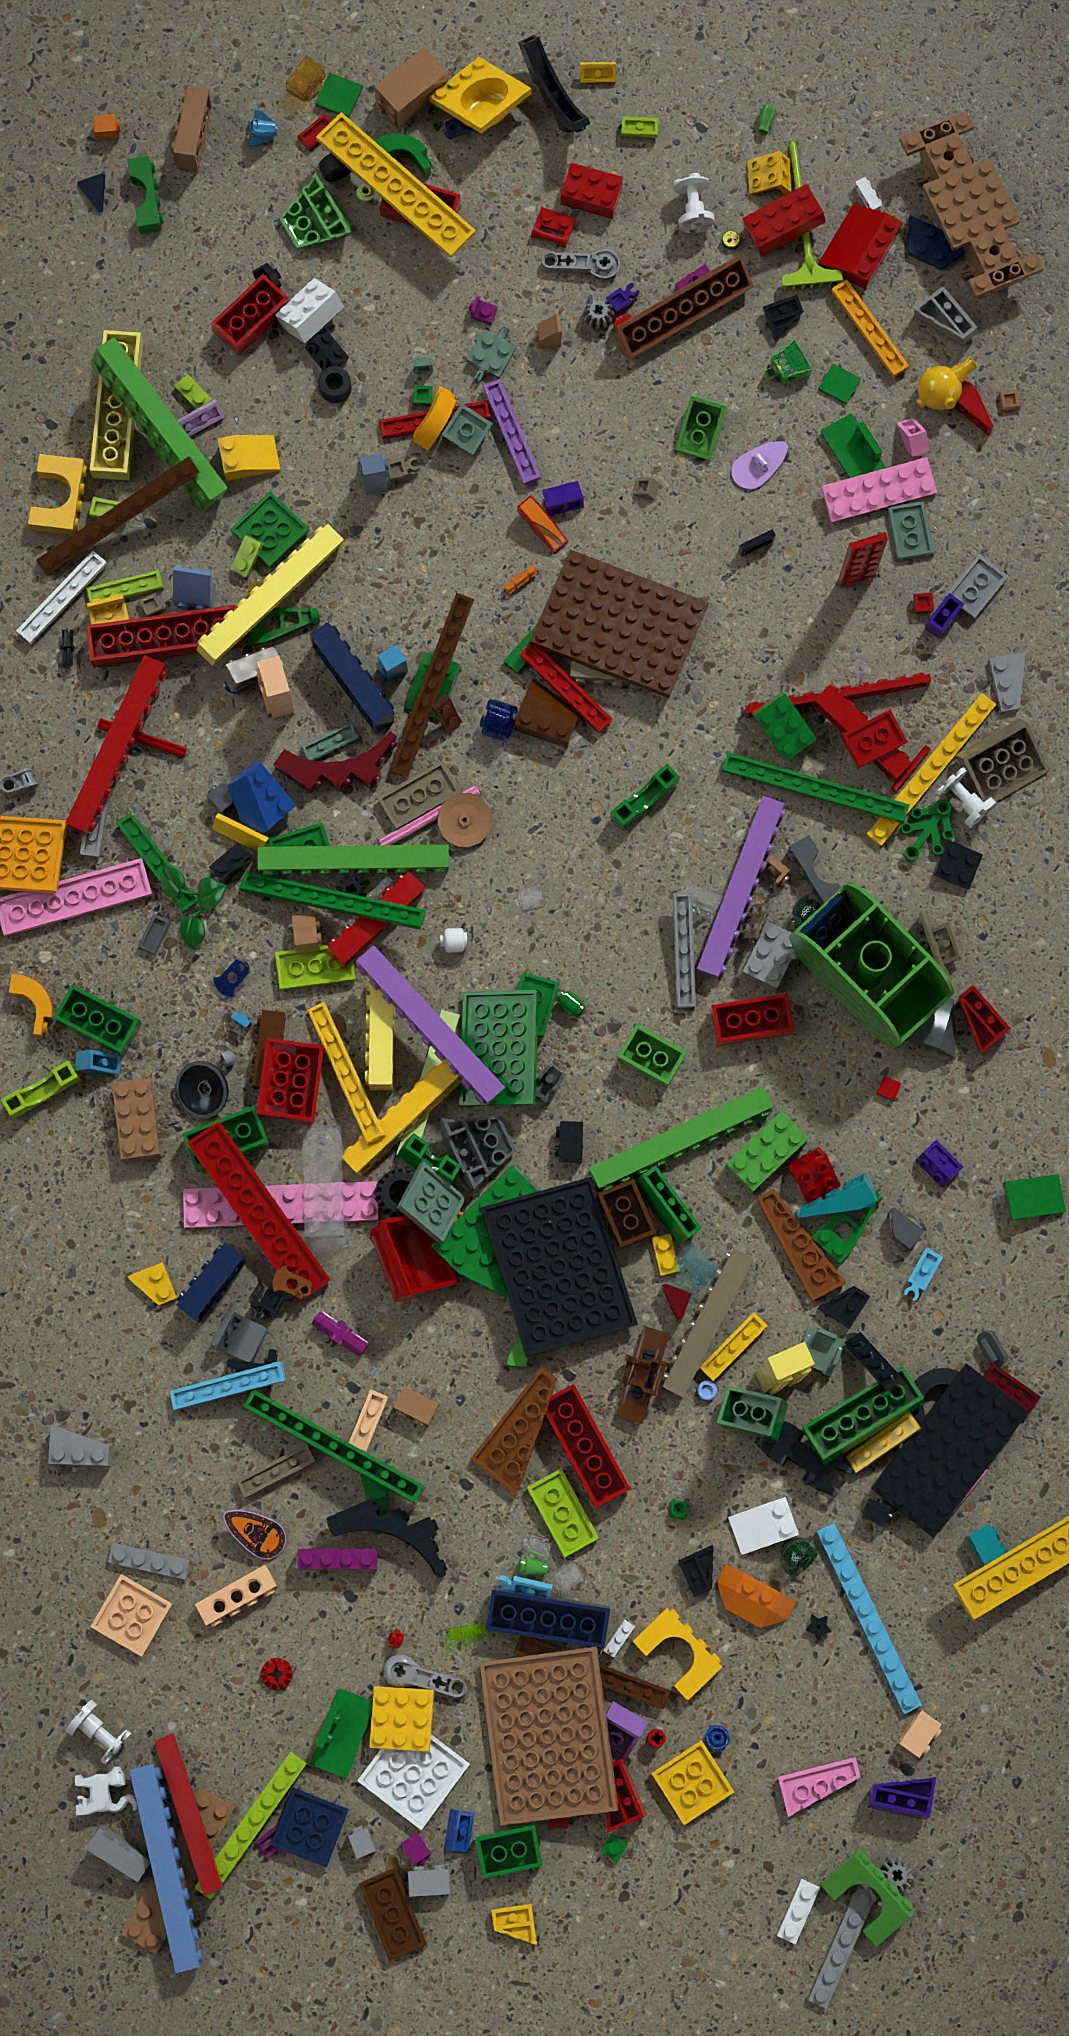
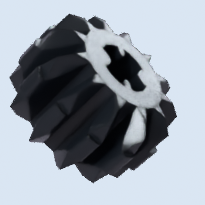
[336,875,367,897]

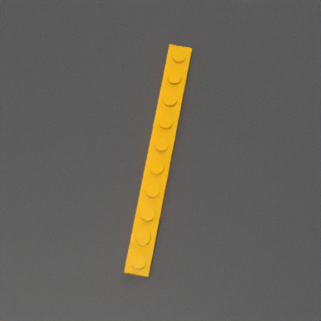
[866,693,997,847]

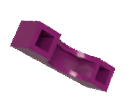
[297,1549,378,1570]

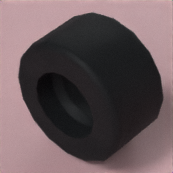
[319,153,352,182]
[318,366,352,403]

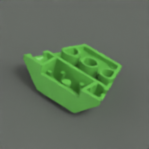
[279,173,352,249]

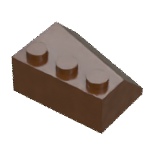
[515,678,580,749]

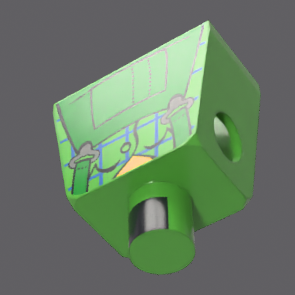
[765,340,812,385]

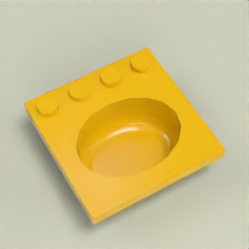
[429,57,532,134]

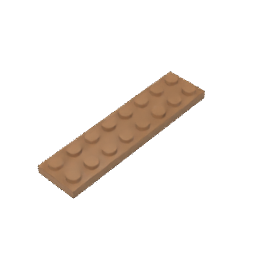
[121,1787,236,1954]

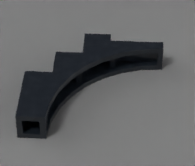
[518,35,590,133]
[325,1499,447,1579]

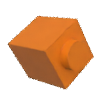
[94,114,121,141]

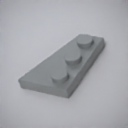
[989,652,1026,714]

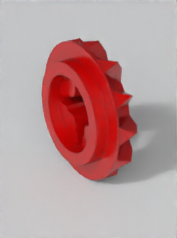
[261,1658,293,1690]

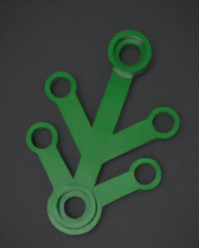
[900,799,954,862]

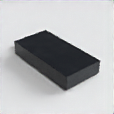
[738,529,776,557]

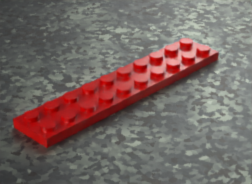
[187,1121,331,1302]

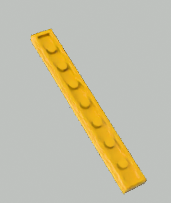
[307,1002,386,1145]

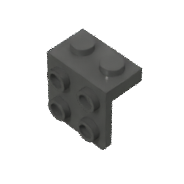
[211,1309,268,1363]

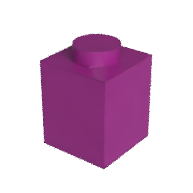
[401,1832,431,1865]

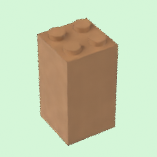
[374,47,448,128]

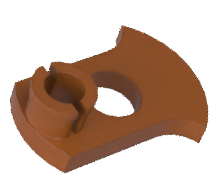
[273,1265,312,1299]

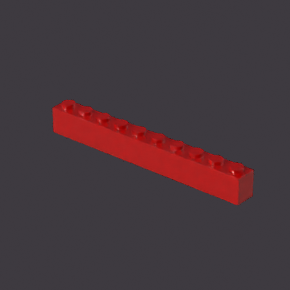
[65,655,168,837]

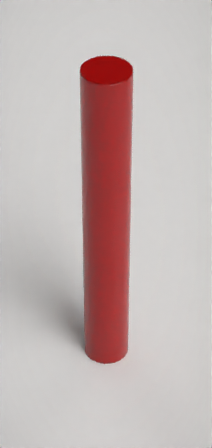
[891,745,931,793]

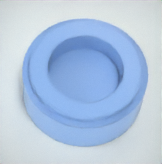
[697,1381,717,1401]

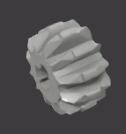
[583,297,614,330]
[882,1857,914,1892]

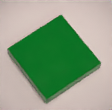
[315,72,363,118]

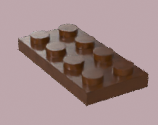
[359,1867,427,1961]

